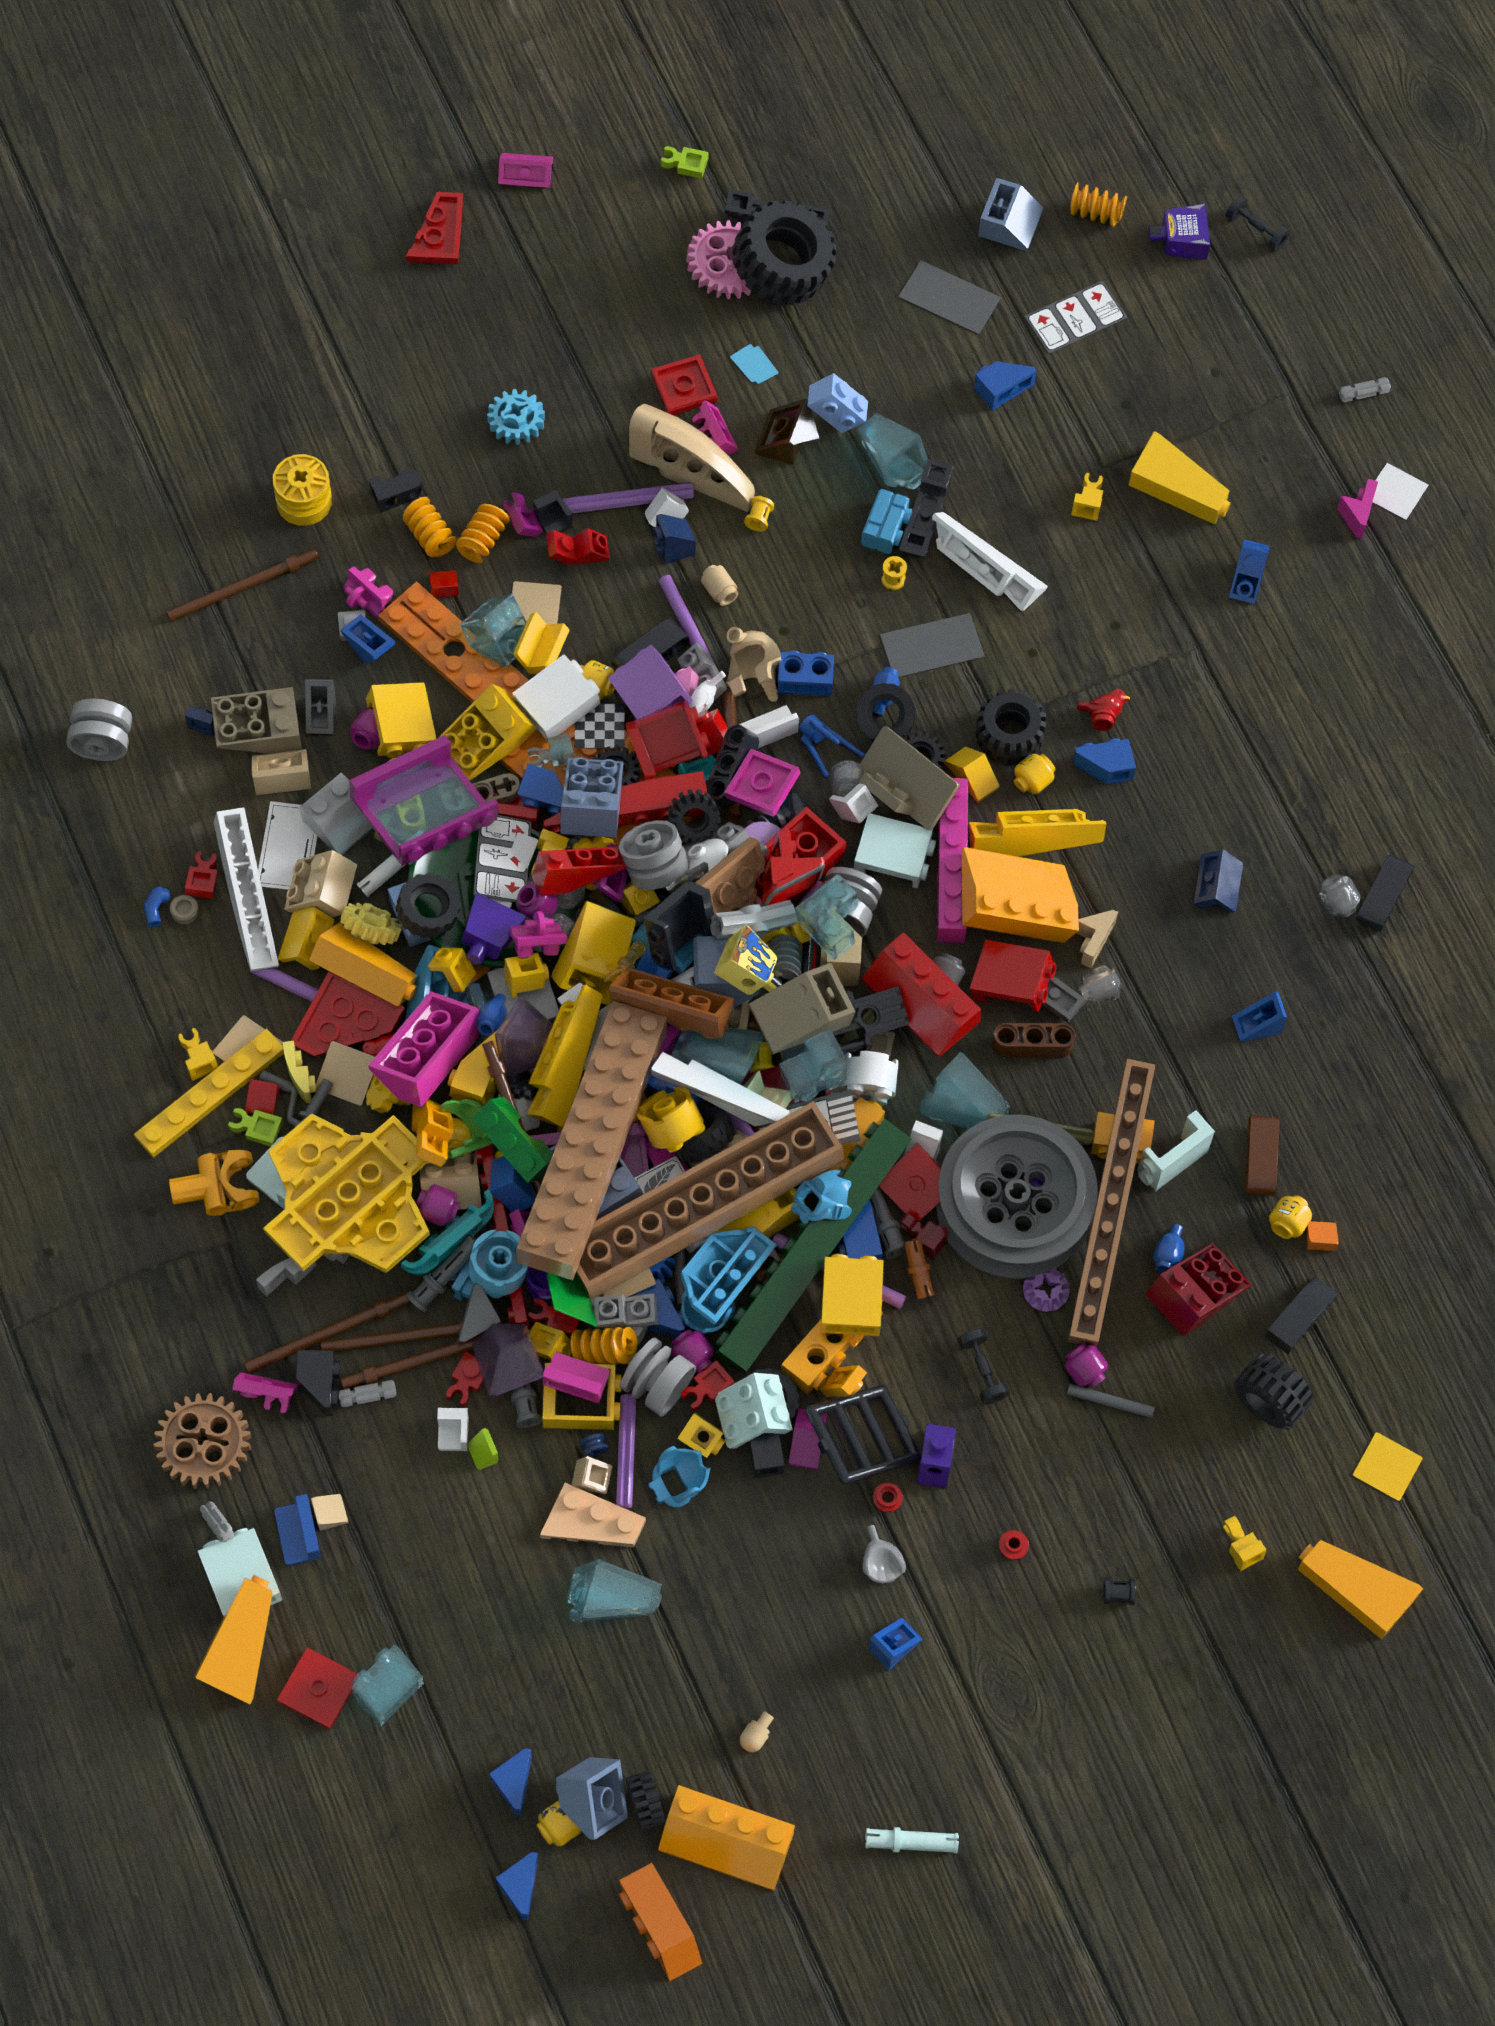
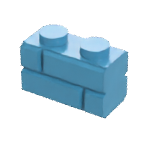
[861,489,912,554]

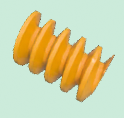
[1070,182,1127,227]
[403,497,457,557]
[456,504,510,563]
[570,1327,637,1365]

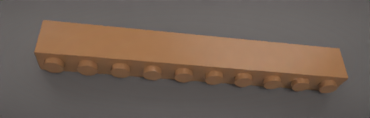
[1067,1059,1155,1347]

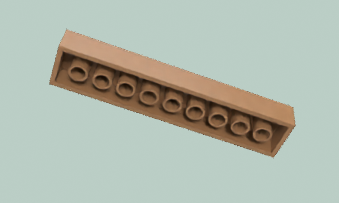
[516,1001,667,1280]
[576,1101,844,1300]

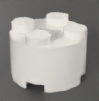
[839,1051,898,1106]

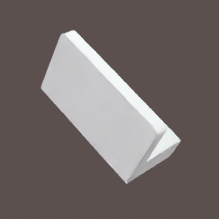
[740,705,799,748]

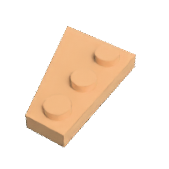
[540,1483,646,1547]

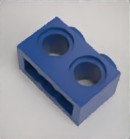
[777,650,834,697]

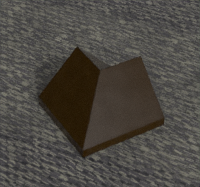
[755,398,819,465]

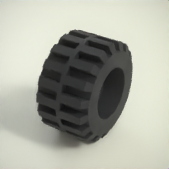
[975,689,1046,765]
[1233,1353,1314,1430]

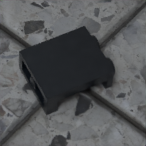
[644,880,715,970]

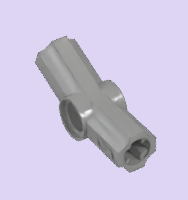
[710,900,797,939]

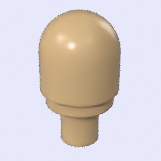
[740,1711,774,1752]

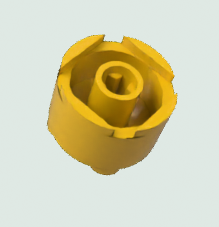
[637,1086,705,1152]

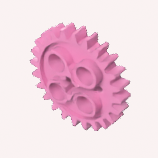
[686,220,751,299]

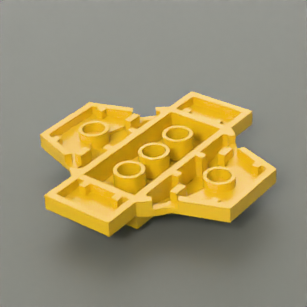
[263,1113,430,1273]

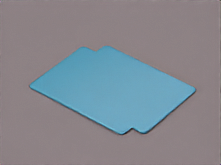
[730,344,778,384]

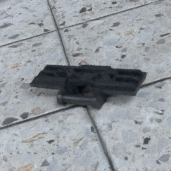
[780,986,910,1063]

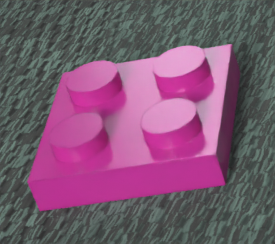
[724,749,800,817]

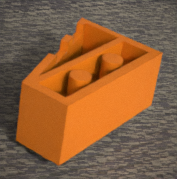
[619,1863,702,1981]

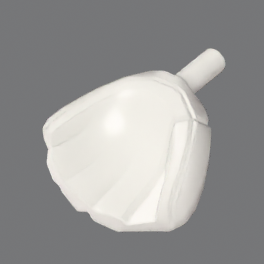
[689,671,726,713]

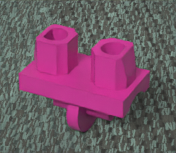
[343,567,393,618]
[510,911,567,958]

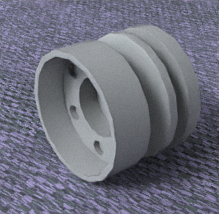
[813,867,882,937]
[620,1338,696,1416]

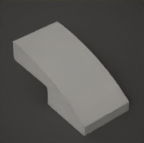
[256,1258,317,1297]

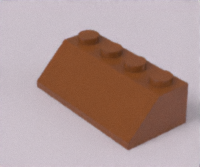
[609,967,735,1039]

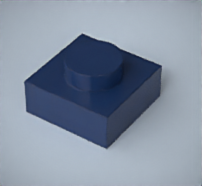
[185,706,215,736]

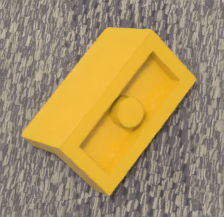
[513,612,569,674]
[278,907,335,970]

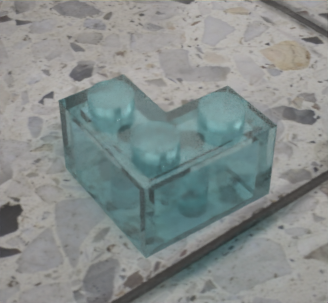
[795,874,858,960]
[779,1029,847,1103]

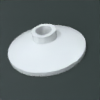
[681,839,728,881]

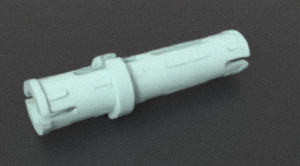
[865,1827,959,1853]

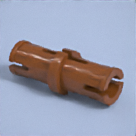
[903,1238,935,1299]

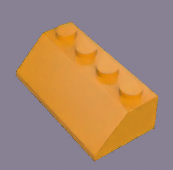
[658,1785,795,1891]

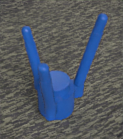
[799,715,865,777]

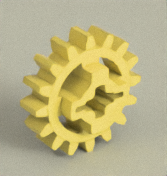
[340,903,402,945]

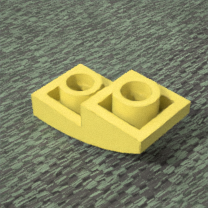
[283,1041,316,1103]

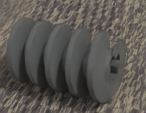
[768,935,803,985]

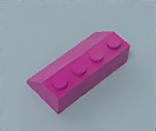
[368,991,481,1107]

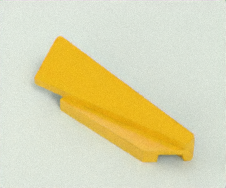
[969,809,1106,857]
[527,985,603,1128]

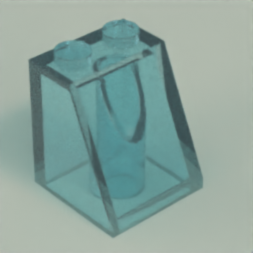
[670,1027,764,1085]

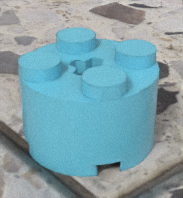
[467,1230,528,1298]

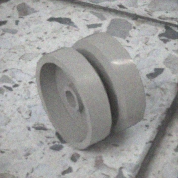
[66,698,132,761]
[619,820,689,890]

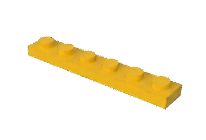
[134,1028,284,1158]

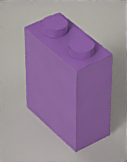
[608,645,693,719]

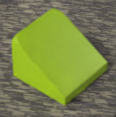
[468,1428,499,1470]

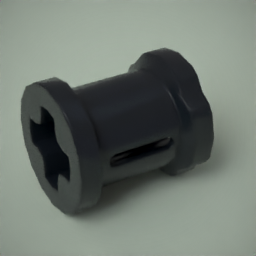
[1103,1578,1136,1605]

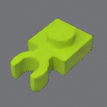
[661,146,708,179]
[228,1108,283,1146]

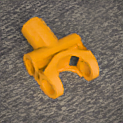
[169,1150,260,1216]

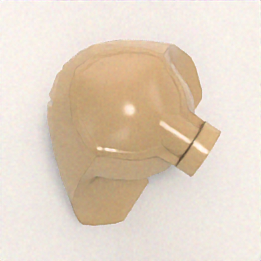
[725,627,781,701]

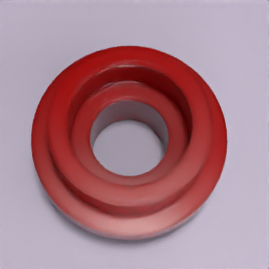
[873,1483,903,1512]
[999,1530,1029,1560]

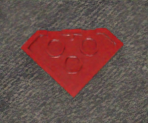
[291,971,406,1058]

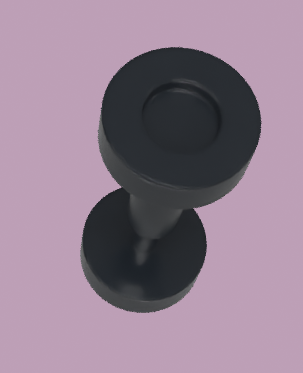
[1226,195,1290,252]
[957,1328,1010,1404]

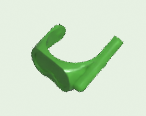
[440,1099,492,1159]

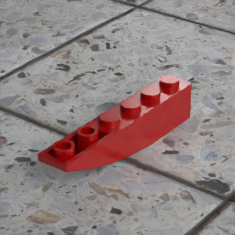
[543,771,707,837]

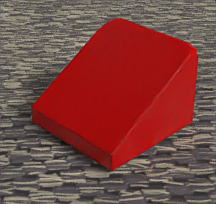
[430,570,459,598]
[245,1079,280,1115]

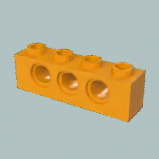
[781,1300,883,1395]

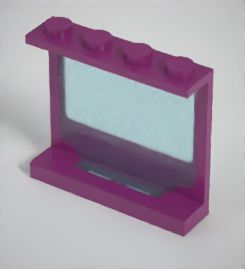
[349,735,498,866]

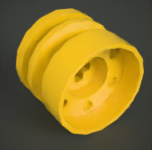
[273,454,332,526]

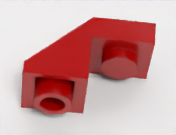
[546,528,610,565]

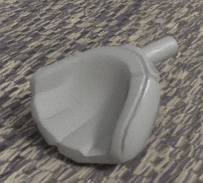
[863,1525,906,1584]

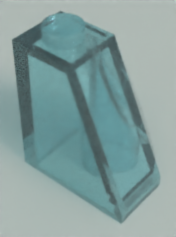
[858,413,928,489]
[920,1052,1010,1129]
[567,1559,662,1622]

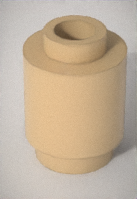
[701,565,738,606]

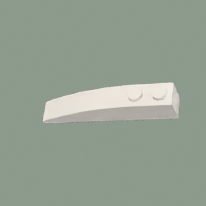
[214,807,279,971]

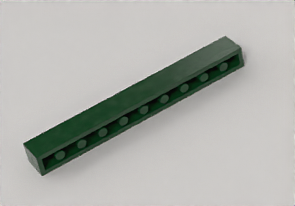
[714,1118,912,1373]

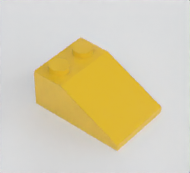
[448,1021,515,1107]

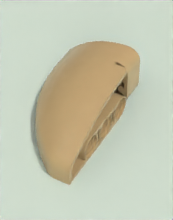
[629,404,755,512]

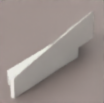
[932,512,1048,611]
[651,1052,790,1126]

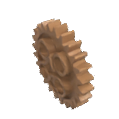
[154,1393,251,1489]

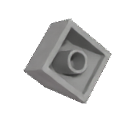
[300,773,380,855]

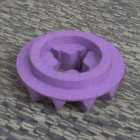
[1023,1269,1069,1312]

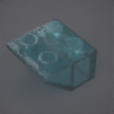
[460,593,527,667]
[351,1644,424,1726]

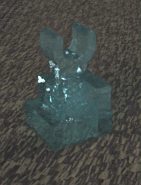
[528,732,574,770]

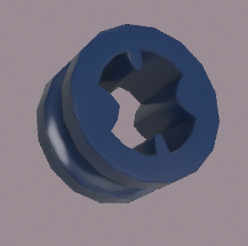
[579,1434,609,1458]

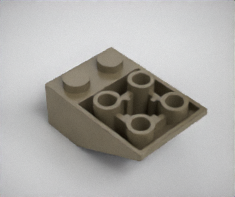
[211,687,302,753]
[749,963,855,1054]

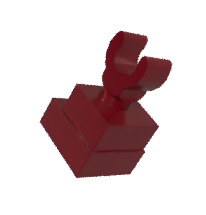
[900,1213,949,1261]

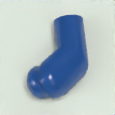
[143,886,171,927]

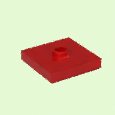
[651,355,718,415]
[879,1143,941,1222]
[277,1647,361,1730]

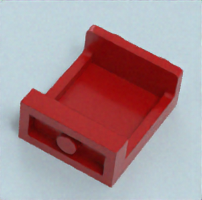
[625,700,711,780]
[970,940,1056,1012]

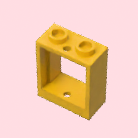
[543,1363,621,1430]

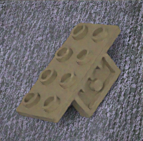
[856,726,960,830]

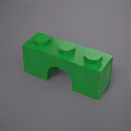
[472,1097,553,1183]

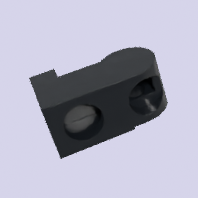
[369,469,422,513]

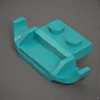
[401,1189,494,1275]

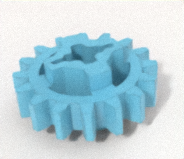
[487,389,545,445]

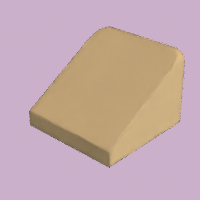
[572,1456,612,1494]
[311,1494,349,1531]

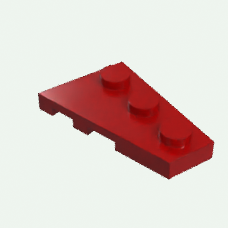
[406,192,463,264]

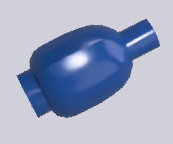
[872,667,900,717]
[477,993,507,1036]
[1153,1224,1185,1274]

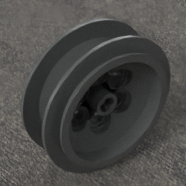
[936,1115,1098,1279]

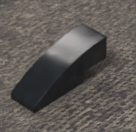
[1265,1276,1339,1354]

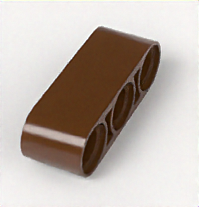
[992,1023,1076,1058]
[1245,1115,1279,1196]

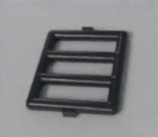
[806,1385,921,1485]

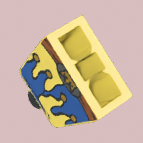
[714,925,782,995]

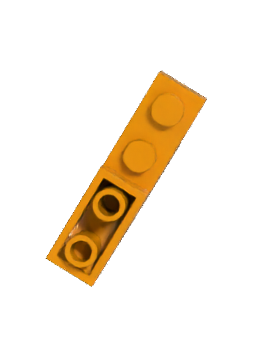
[412,1099,454,1167]

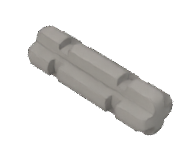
[1339,377,1391,402]
[338,1380,396,1407]
[200,1501,234,1542]

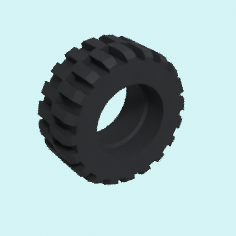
[732,201,837,305]

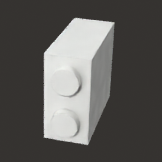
[512,655,600,743]

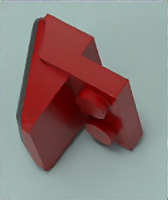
[762,830,825,906]

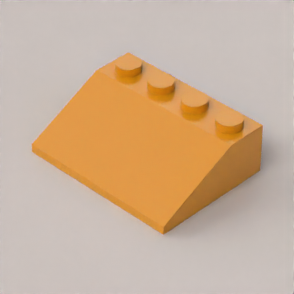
[961,847,1079,943]

